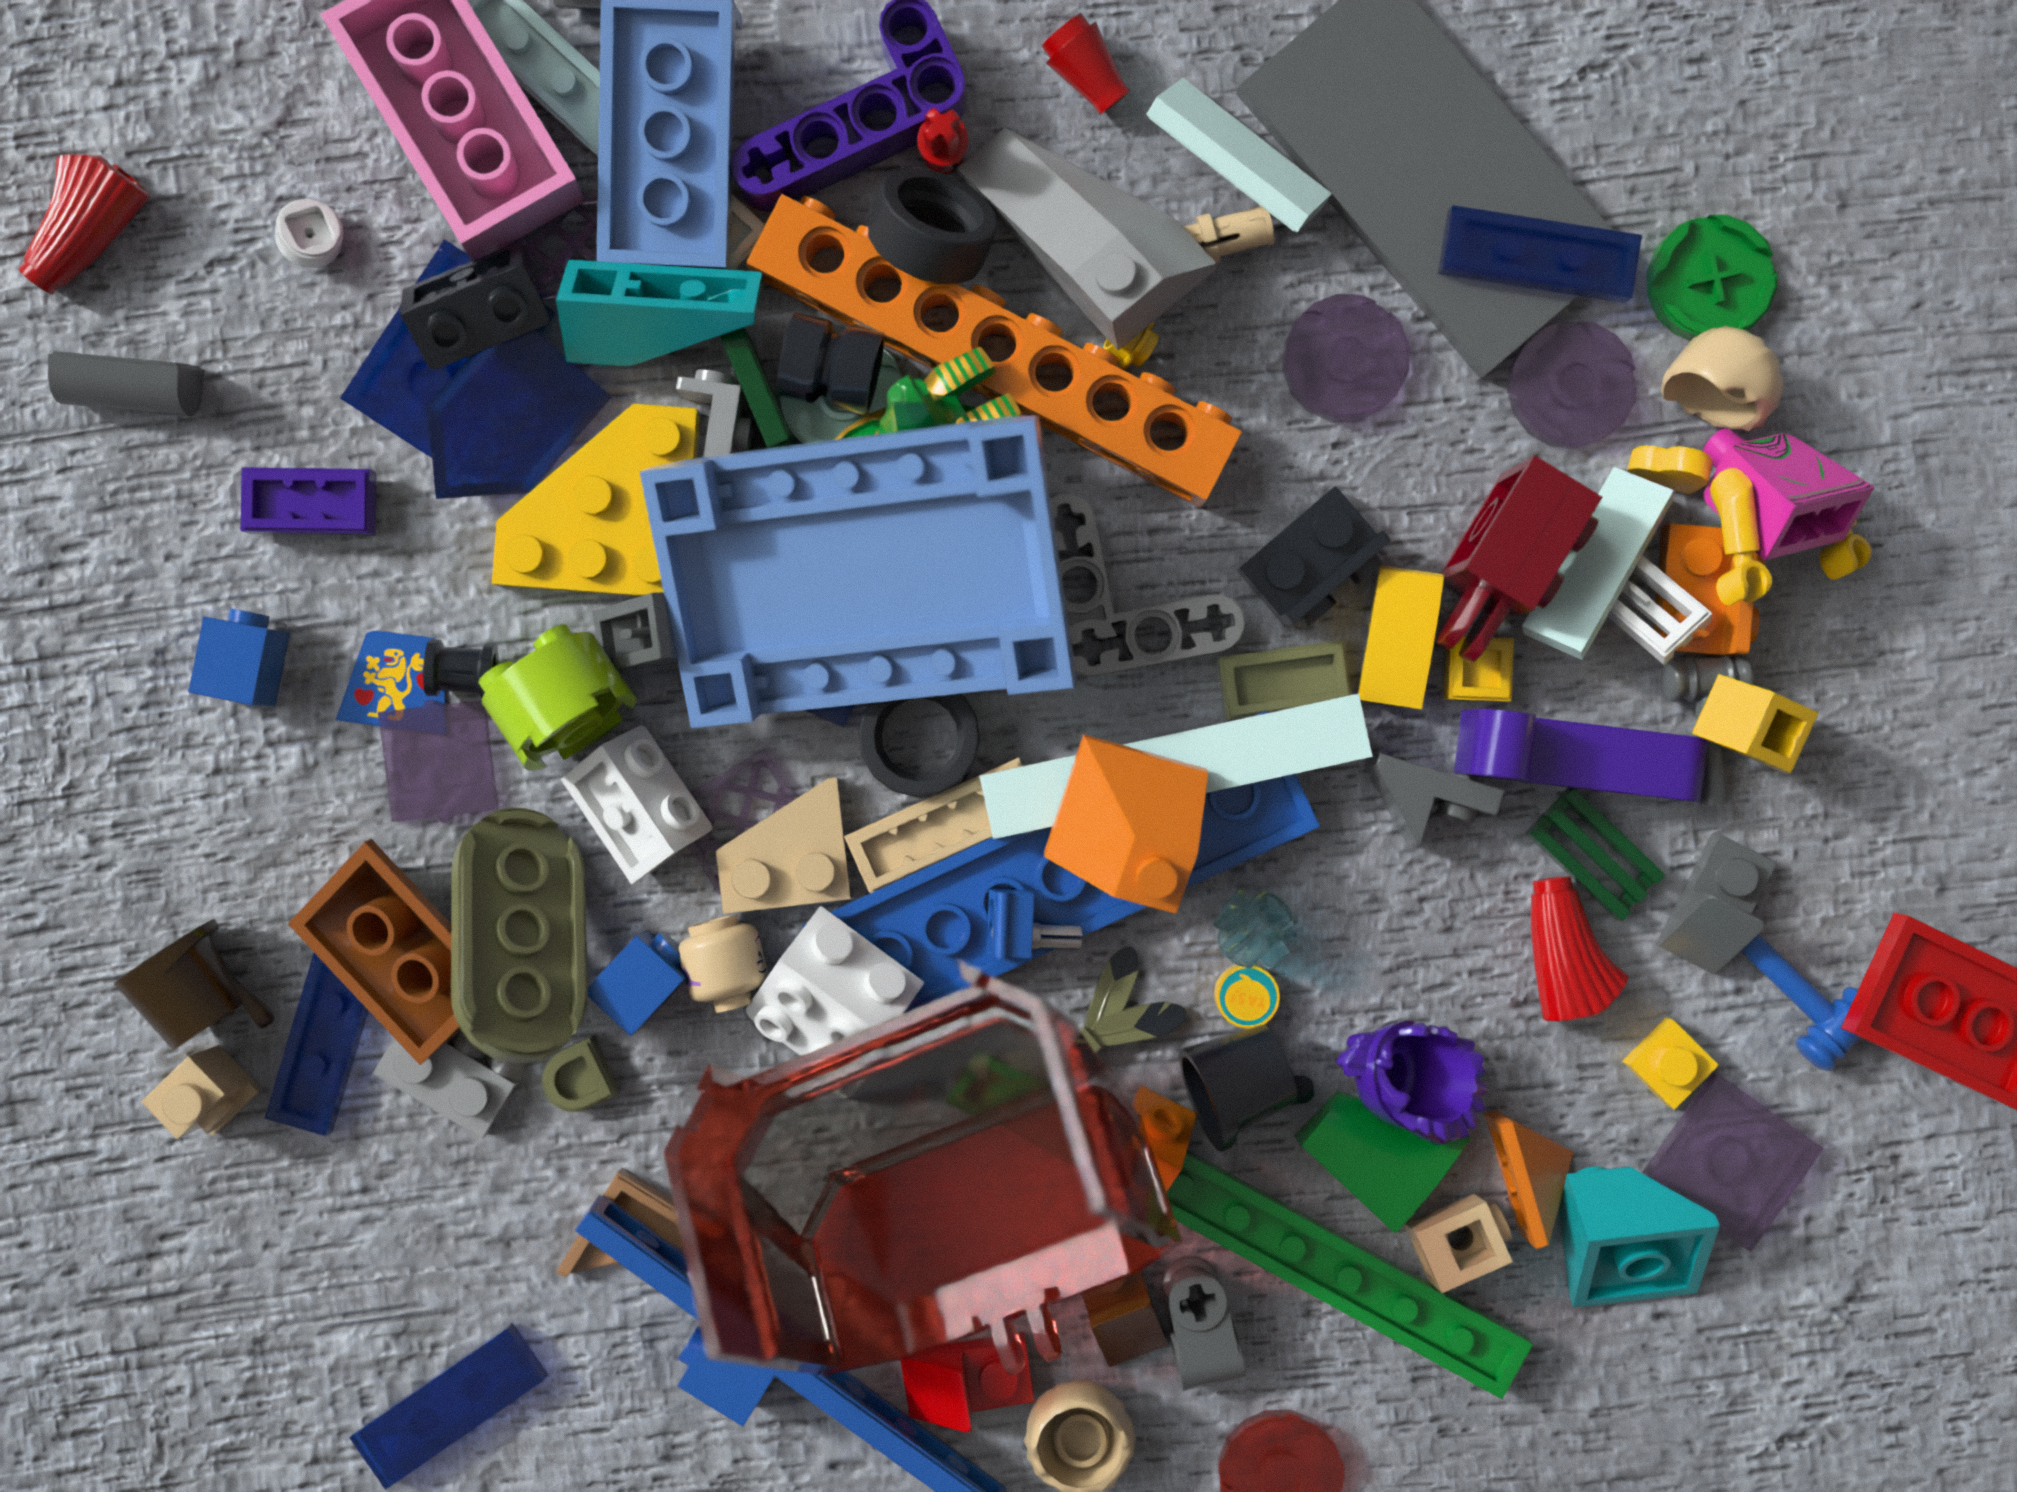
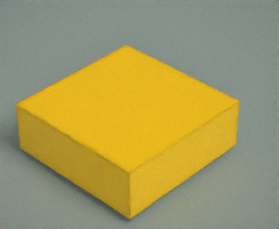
[1444,636,1514,702]

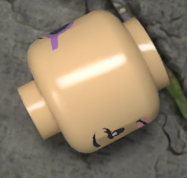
[678,914,768,1013]

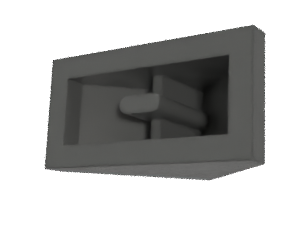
[592,592,678,672]

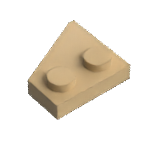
[716,777,850,914]

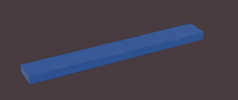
[575,1194,1006,1492]

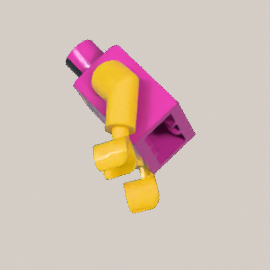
[1703,428,1875,606]

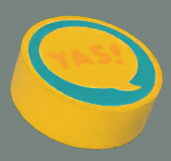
[1214,963,1280,1029]

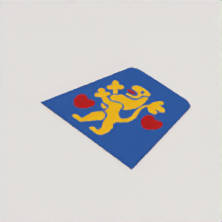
[335,631,448,735]

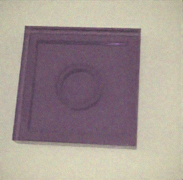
[1642,1072,1824,1252]

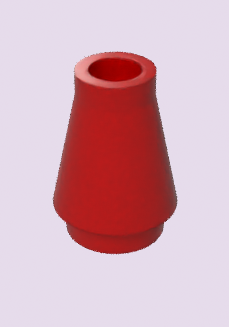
[1041,13,1130,116]

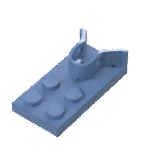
[597,0,742,270]

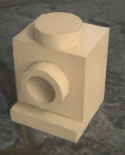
[141,1045,262,1139]
[1404,1194,1513,1293]

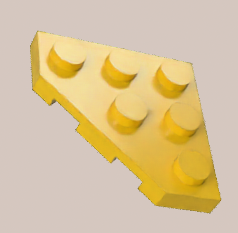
[492,403,700,597]

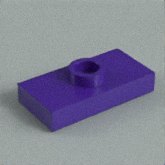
[240,467,377,535]

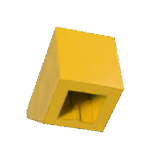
[1692,674,1818,774]

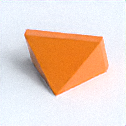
[1484,1110,1573,1249]

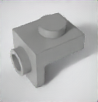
[676,370,754,457]

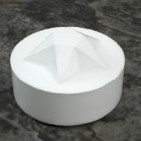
[275,199,343,268]

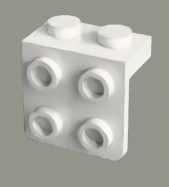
[746,906,925,1085]

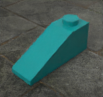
[556,260,763,366]

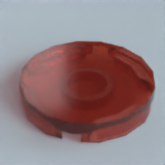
[1217,1409,1345,1492]

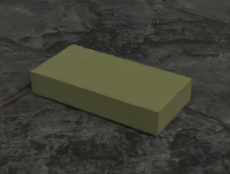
[1216,640,1352,720]

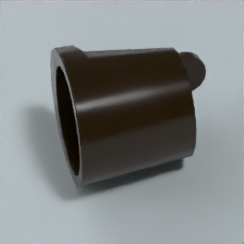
[114,919,275,1051]

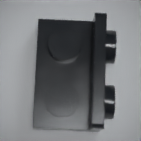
[400,240,550,370]
[1236,485,1391,627]

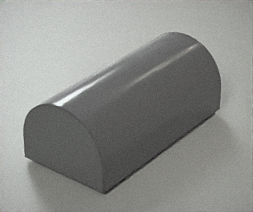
[48,351,204,416]

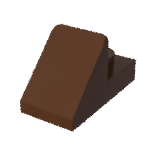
[1065,1224,1168,1367]

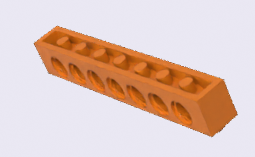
[746,194,1242,508]

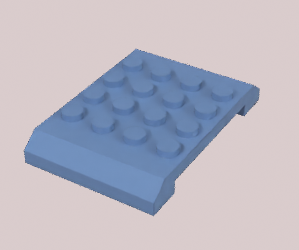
[640,416,1077,728]

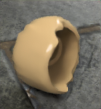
[1661,326,1784,431]
[1023,1379,1136,1492]

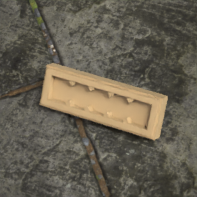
[844,758,1022,894]

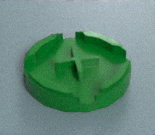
[1646,214,1778,341]

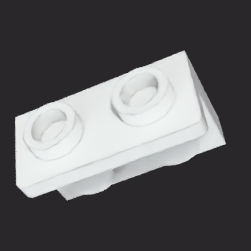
[561,725,712,884]

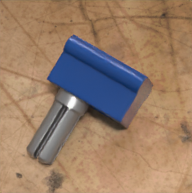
[986,889,1083,959]

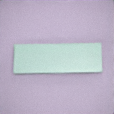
[1146,78,1332,232]
[1522,467,1674,660]

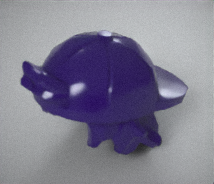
[1336,1020,1488,1145]

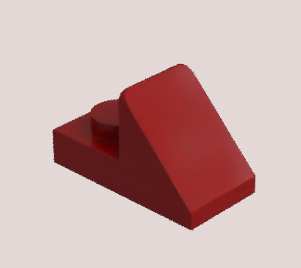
[900,1332,1035,1432]

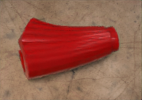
[18,154,150,295]
[1530,876,1629,1022]

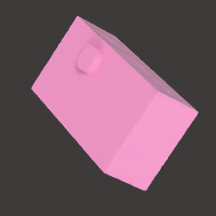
[320,0,585,260]

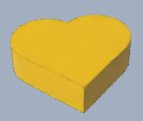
[1626,445,1714,495]

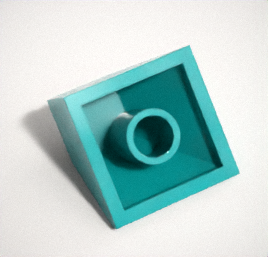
[1559,1166,1720,1308]

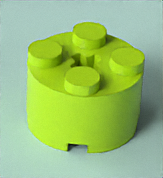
[479,624,637,771]

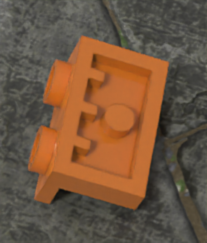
[1653,523,1765,657]

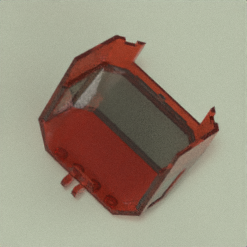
[664,960,1183,1376]

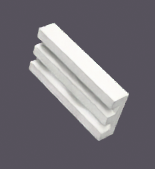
[1607,555,1712,665]

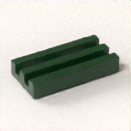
[720,327,796,449]
[1525,788,1666,921]

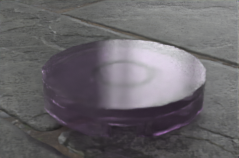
[1282,294,1410,422]
[1507,321,1637,449]

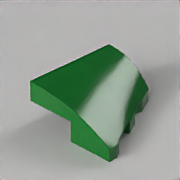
[1294,1091,1471,1234]

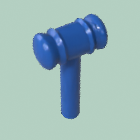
[1740,934,1860,1071]

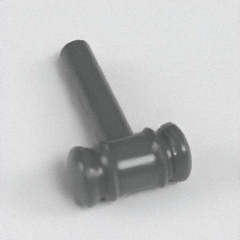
[1660,655,1754,805]

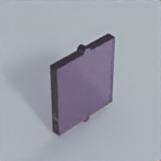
[378,699,499,822]

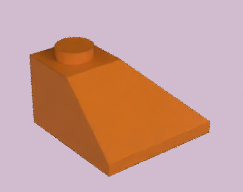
[1044,734,1208,914]

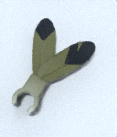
[1043,946,1186,1082]

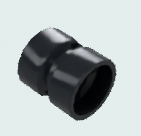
[776,312,885,416]

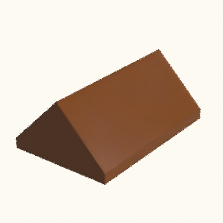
[288,839,461,1065]

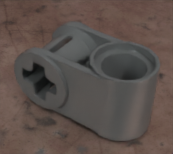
[1162,1256,1246,1391]

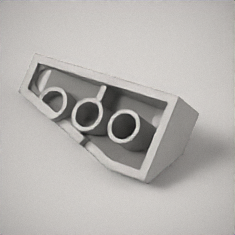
[957,128,1217,351]

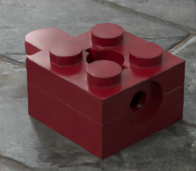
[1437,455,1603,664]

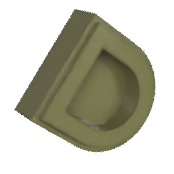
[542,1035,621,1112]

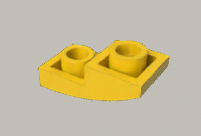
[1358,565,1444,709]

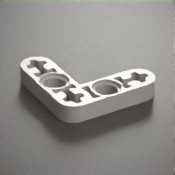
[1051,494,1244,676]

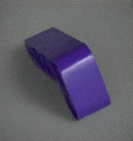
[731,0,966,212]
[1454,709,1708,802]

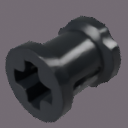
[423,639,499,699]

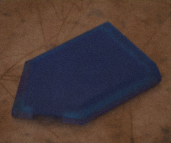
[426,330,612,499]

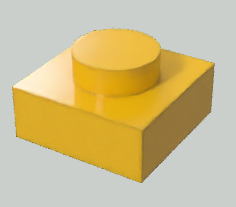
[1622,1017,1719,1110]

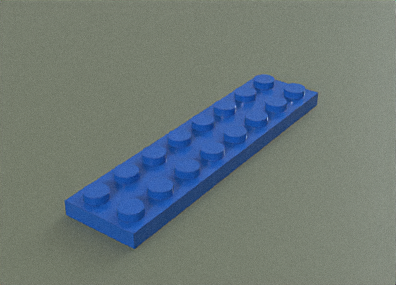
[802,711,1320,1022]

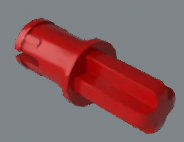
[917,107,969,175]

